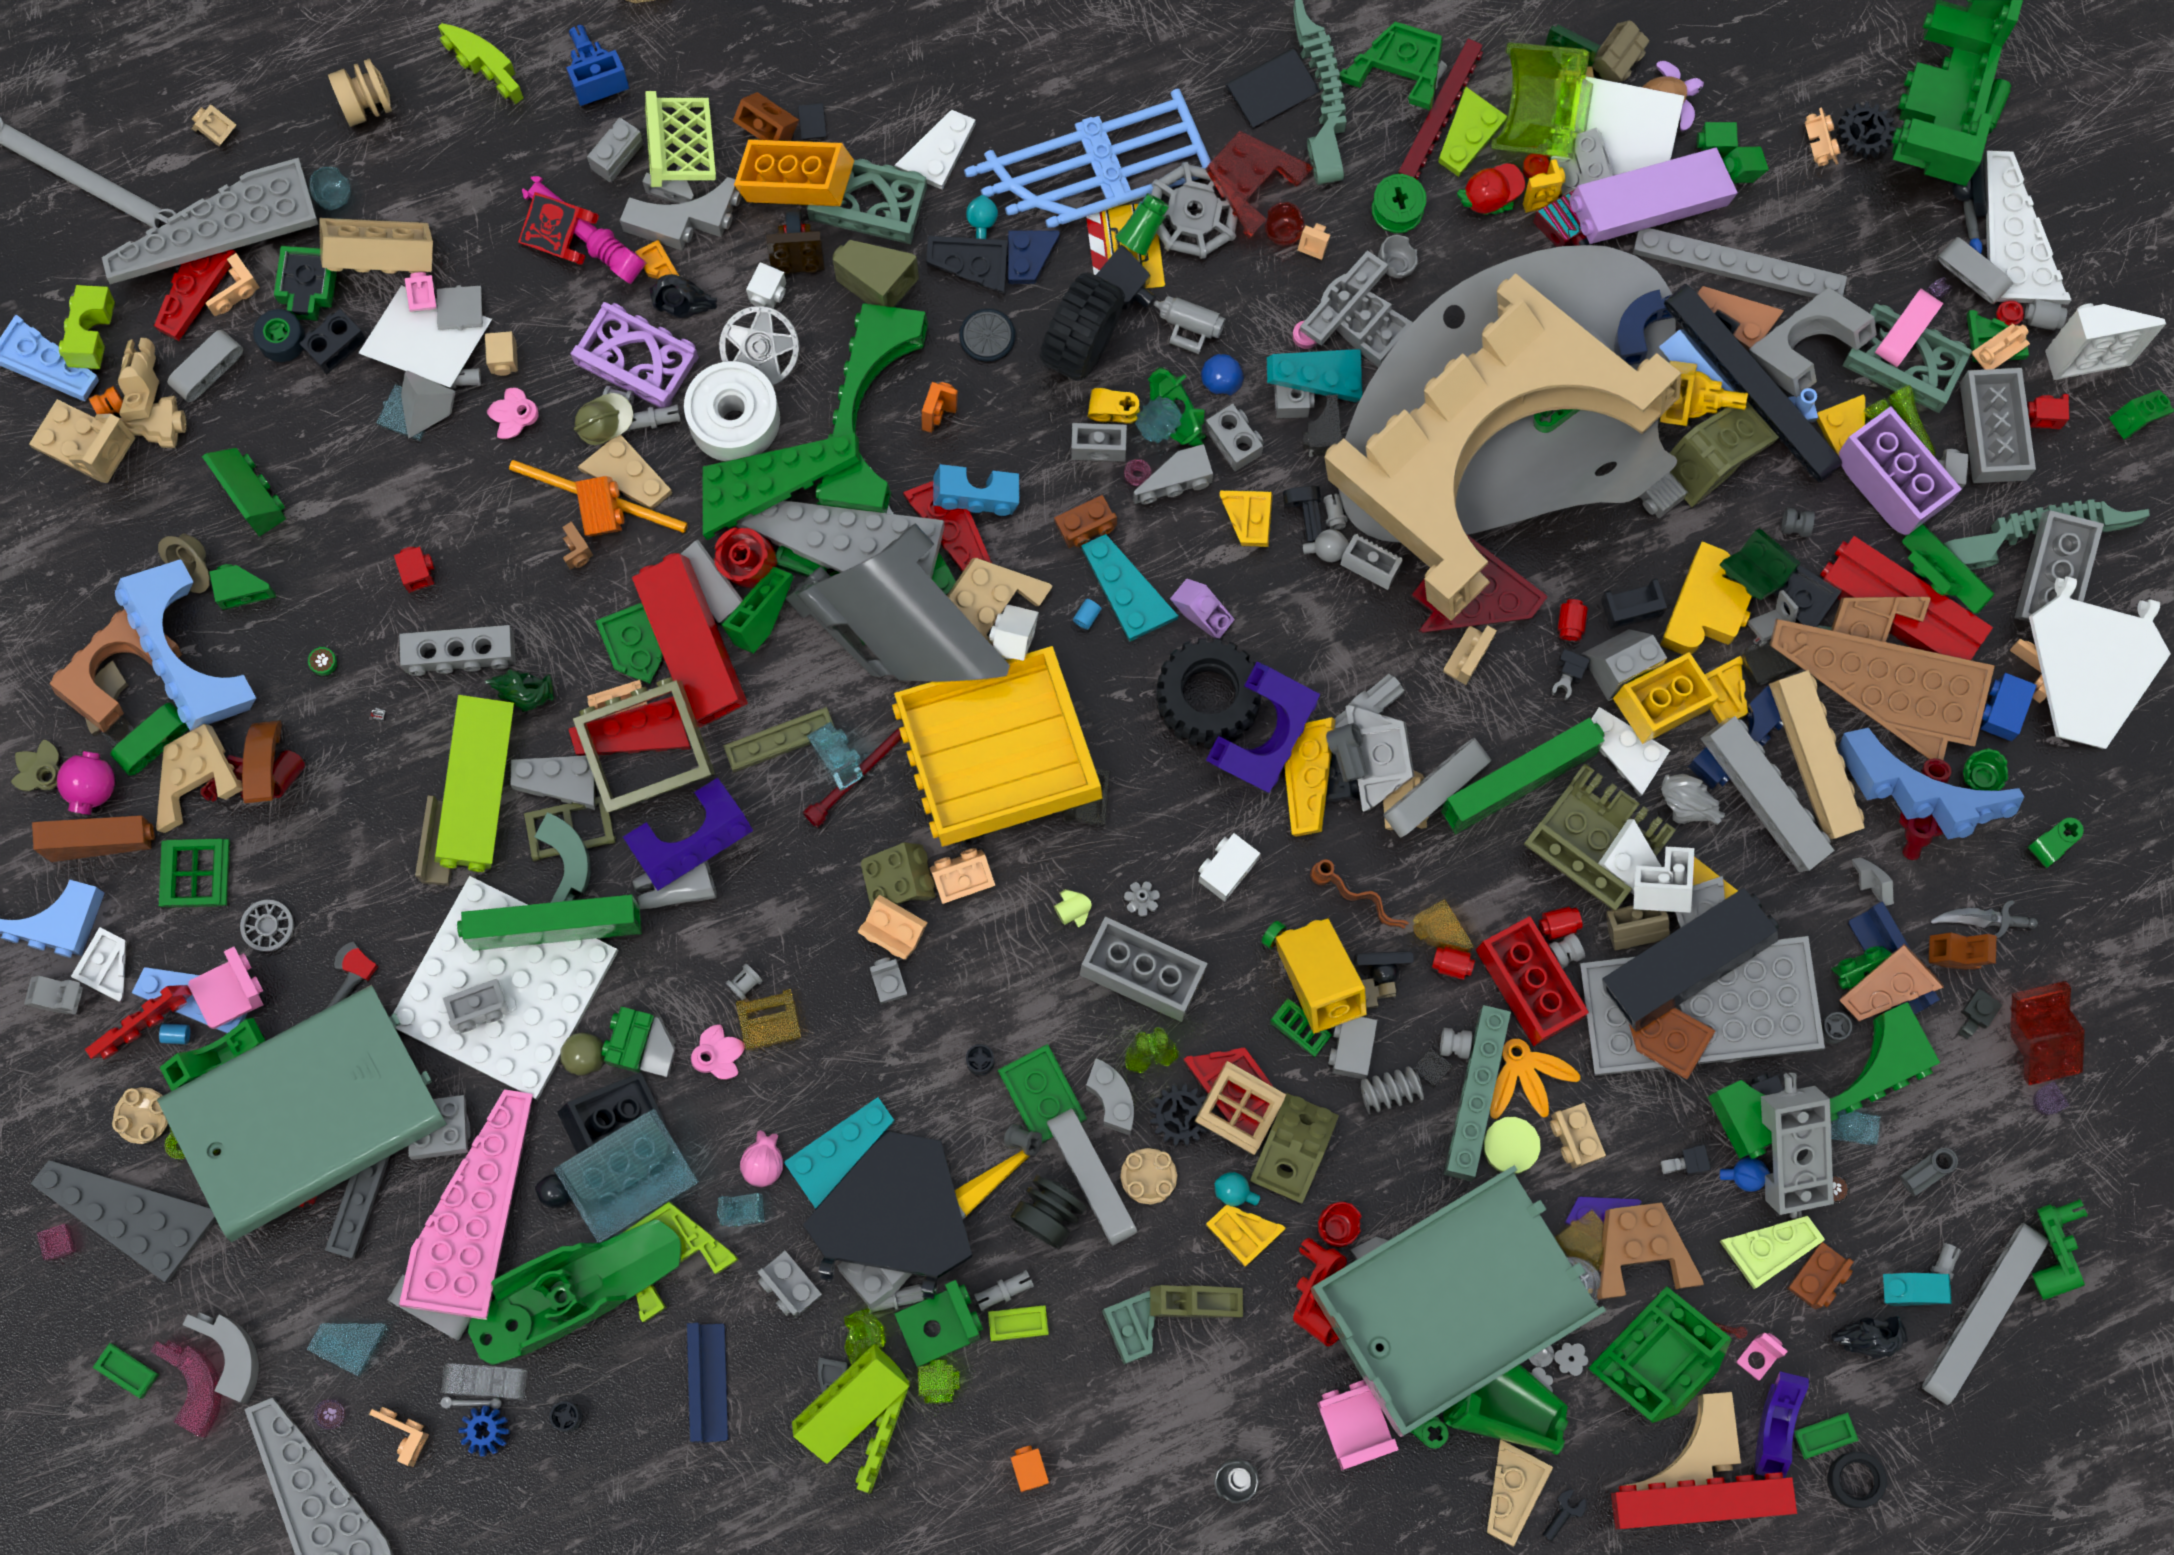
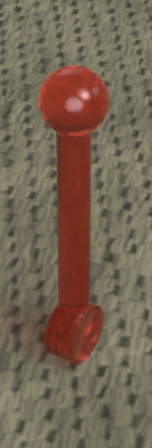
[1712,1322,1747,1339]

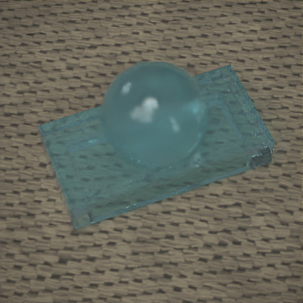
[1831,1110,1880,1146]

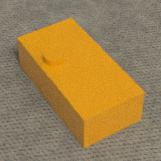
[734,140,854,206]

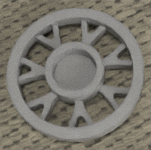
[240,900,294,952]

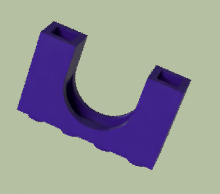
[1206,662,1320,793]
[623,778,753,891]

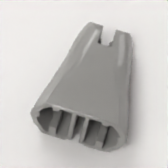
[632,860,717,909]

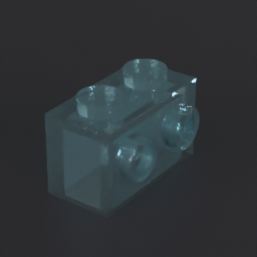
[807,722,864,791]

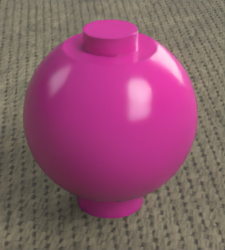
[57,751,115,815]

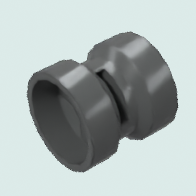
[1781,507,1815,538]
[1821,1012,1852,1045]

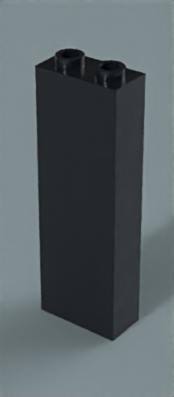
[1602,888,1779,1032]

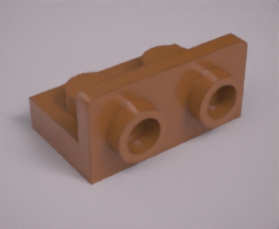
[1054,495,1117,548]
[1787,1242,1854,1310]

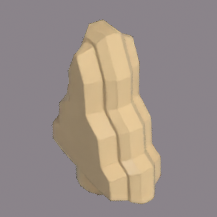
[120,396,187,448]

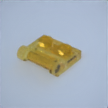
[736,989,802,1051]

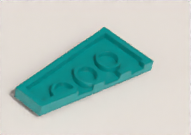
[1267,349,1362,402]
[1081,534,1178,642]
[784,1097,895,1209]

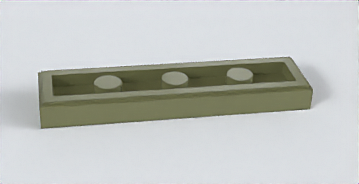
[723,707,837,773]

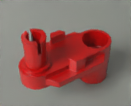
[1293,1238,1347,1347]

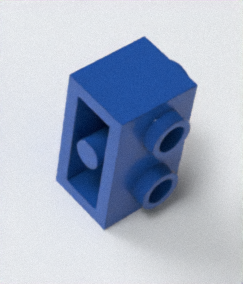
[1980,673,2037,741]

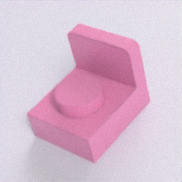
[405,272,436,312]

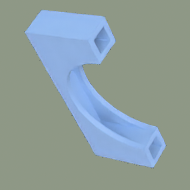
[115,559,256,731]
[0,880,104,958]

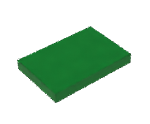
[998,1044,1087,1143]

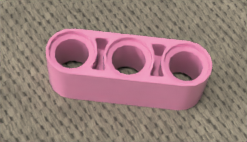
[1875,288,1943,368]

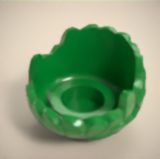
[1963,748,2008,791]

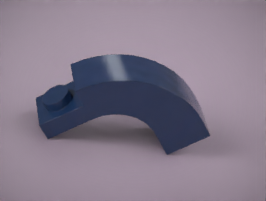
[1614,289,1674,365]

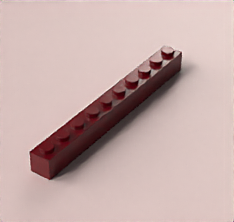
[1398,38,1483,180]

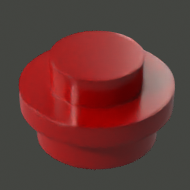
[1996,301,2024,326]

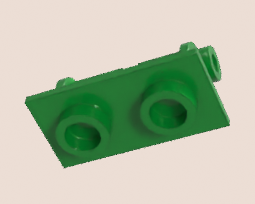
[1831,946,1892,990]

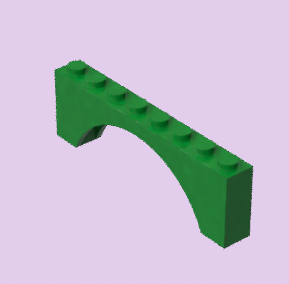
[816,303,929,513]
[1708,1002,1940,1160]

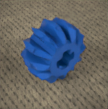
[459,1406,510,1457]

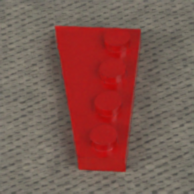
[85,985,193,1060]

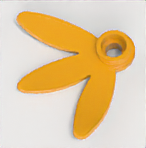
[1490,1039,1580,1119]

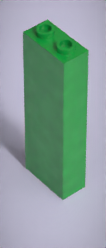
[1441,718,1605,835]
[457,895,642,951]

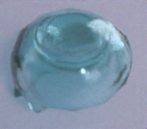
[309,167,351,210]

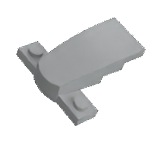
[1300,250,1413,368]

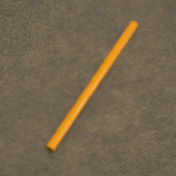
[509,460,688,533]

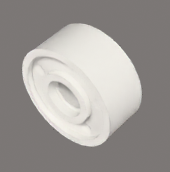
[684,361,780,462]

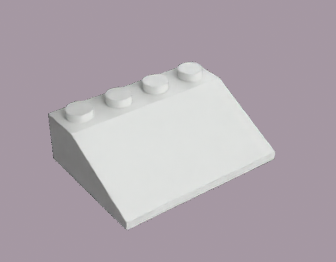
[2045,303,2166,380]

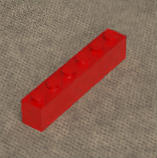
[1611,1472,1797,1530]

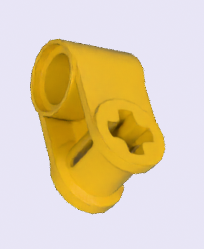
[1088,388,1140,424]

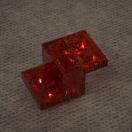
[2010,981,2085,1086]

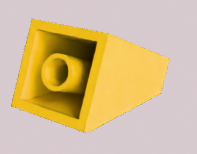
[1276,918,1367,1034]

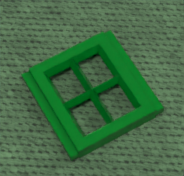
[159,839,230,908]

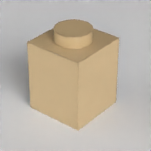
[485,331,518,376]

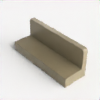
[415,795,452,886]

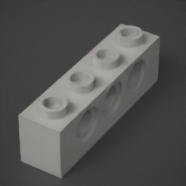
[399,625,515,676]

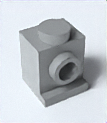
[1937,449,1968,489]

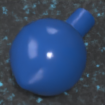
[1720,1157,1770,1192]

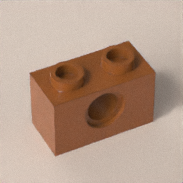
[733,92,799,141]

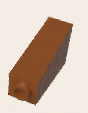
[32,816,155,862]

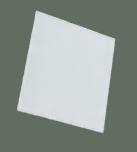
[1573,77,1684,175]
[359,285,492,387]

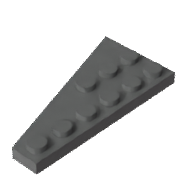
[31,1160,216,1283]

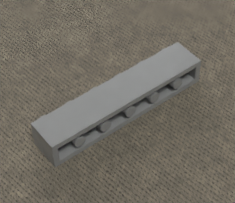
[1700,716,1834,872]

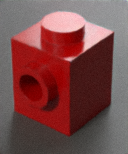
[394,547,435,593]

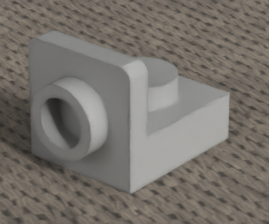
[870,958,908,1004]

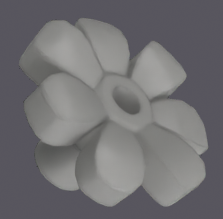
[1124,881,1160,917]

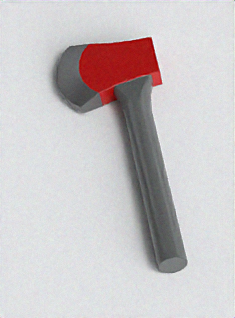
[325,942,379,1009]

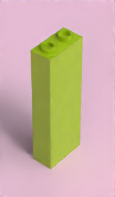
[434,695,514,872]

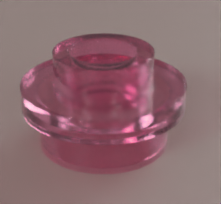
[1124,459,1151,486]

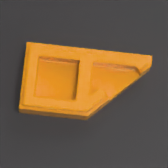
[635,240,679,279]

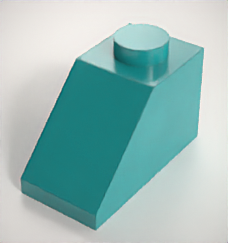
[1883,1273,1952,1306]

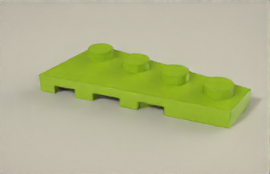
[856,1380,911,1494]

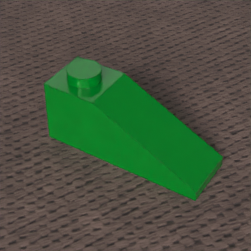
[722,566,794,654]

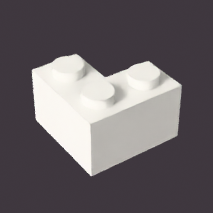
[1633,847,1694,913]

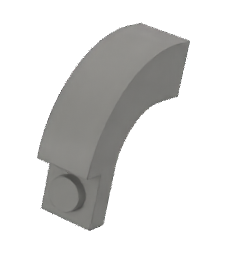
[183,1312,259,1404]

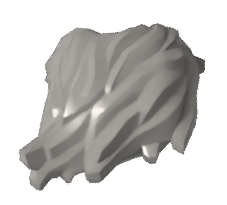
[1661,774,1725,825]

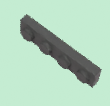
[325,1156,390,1260]

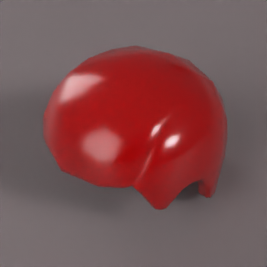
[1318,1201,1362,1248]

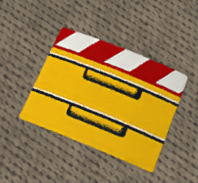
[1086,204,1165,288]

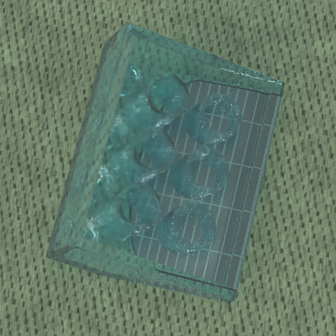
[554,1109,699,1243]

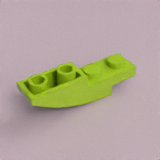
[438,23,523,104]

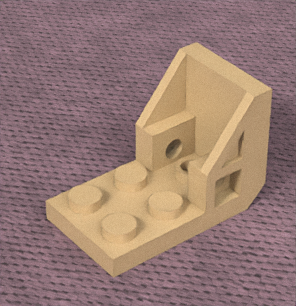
[29,399,135,483]

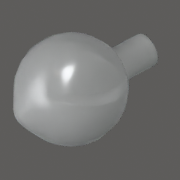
[1303,529,1349,562]

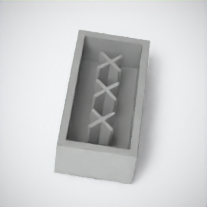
[1960,368,2036,483]

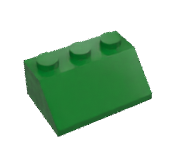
[202,448,286,537]

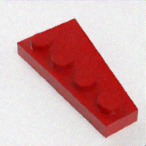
[154,249,237,341]
[903,481,992,573]
[569,696,691,756]

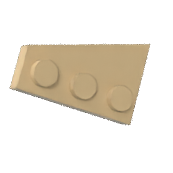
[578,435,672,510]

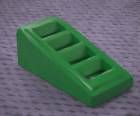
[1270,999,1332,1058]

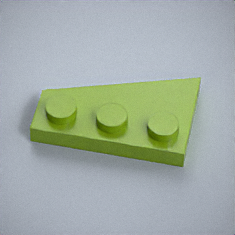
[1438,87,1508,177]

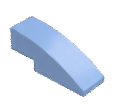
[1659,329,1736,392]

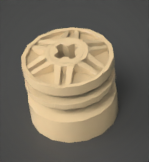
[328,59,392,127]

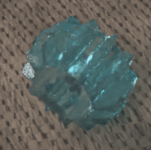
[1135,396,1182,443]

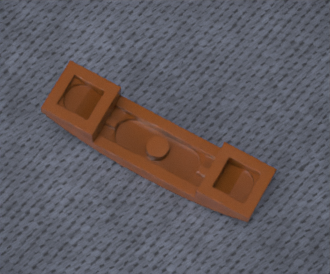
[242,720,282,803]

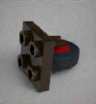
[766,209,825,274]

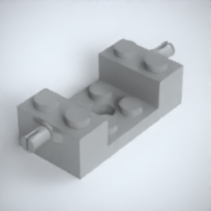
[1761,1073,1834,1219]

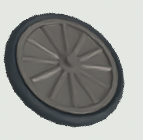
[959,308,1015,362]

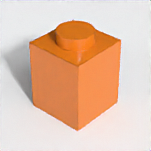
[1010,1445,1049,1493]

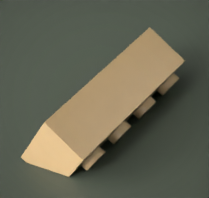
[319,218,433,274]

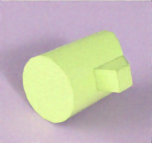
[1054,889,1092,927]

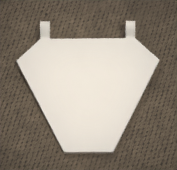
[2029,577,2171,749]

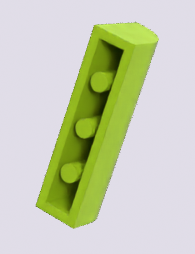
[792,1345,909,1464]

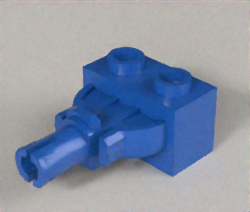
[566,25,629,106]

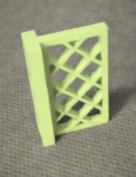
[645,91,716,187]

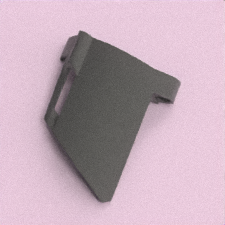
[785,523,1010,682]

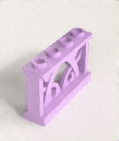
[571,302,699,408]

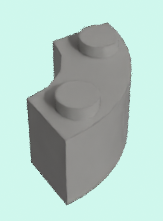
[1086,1059,1134,1135]

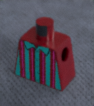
[1533,189,1594,247]

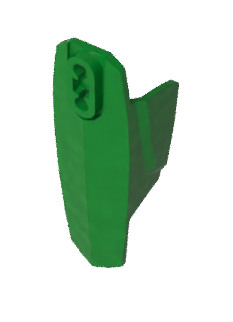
[468,1219,682,1365]

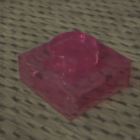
[37,1224,75,1262]

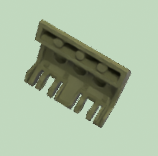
[1524,764,1676,911]

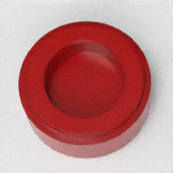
[1522,153,1550,179]

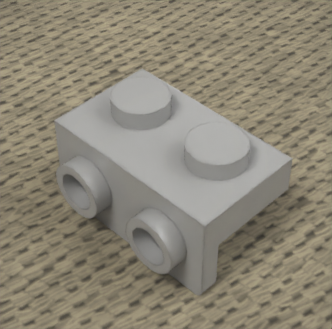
[443,979,509,1033]

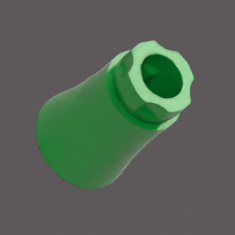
[1115,193,1169,256]

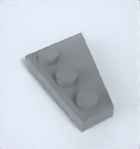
[511,756,596,810]

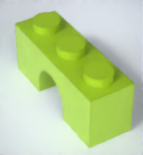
[59,285,115,369]

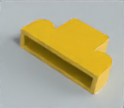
[1660,542,1752,655]

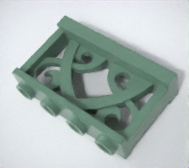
[807,159,927,244]
[1842,304,1972,413]

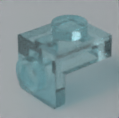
[717,1193,764,1227]

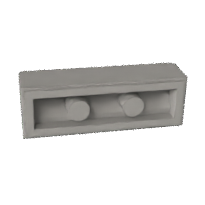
[681,540,743,623]

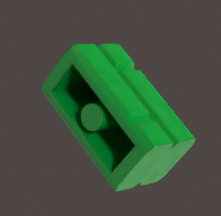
[602,1007,655,1073]

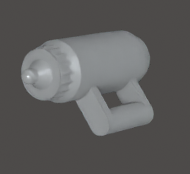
[1154,296,1226,354]

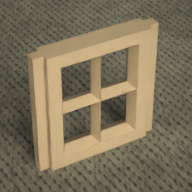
[1195,1061,1286,1155]

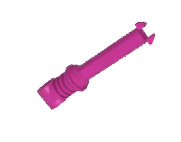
[522,176,647,284]

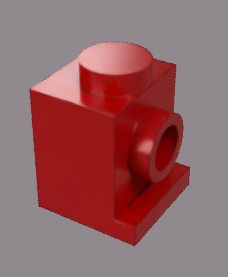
[2027,394,2069,429]

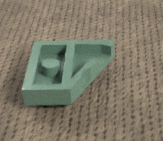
[1102,1291,1154,1365]

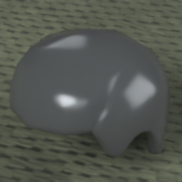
[1214,1458,1260,1503]

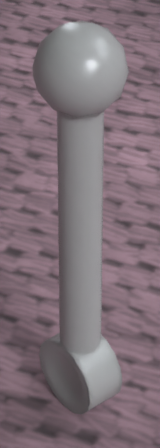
[441,1397,502,1409]

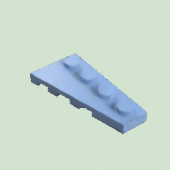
[0,315,99,402]
[132,967,247,1033]

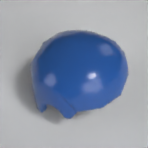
[1201,354,1244,396]

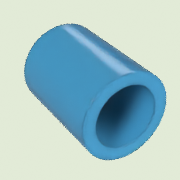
[1073,599,1102,630]
[159,1023,190,1045]

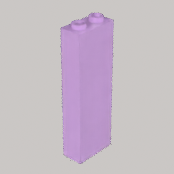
[1569,148,1737,244]

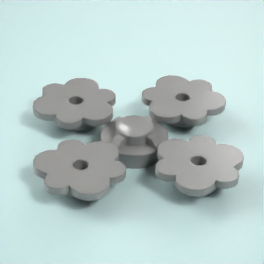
[1529,1343,1588,1393]

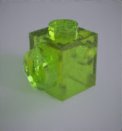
[918,1360,960,1404]

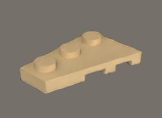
[1487,1440,1553,1547]

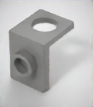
[1748,590,1798,642]

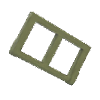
[524,796,616,861]

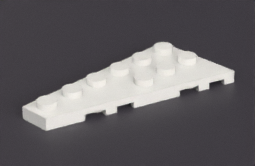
[1984,151,2071,305]

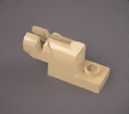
[118,338,159,421]

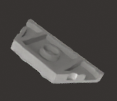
[1345,705,1415,811]

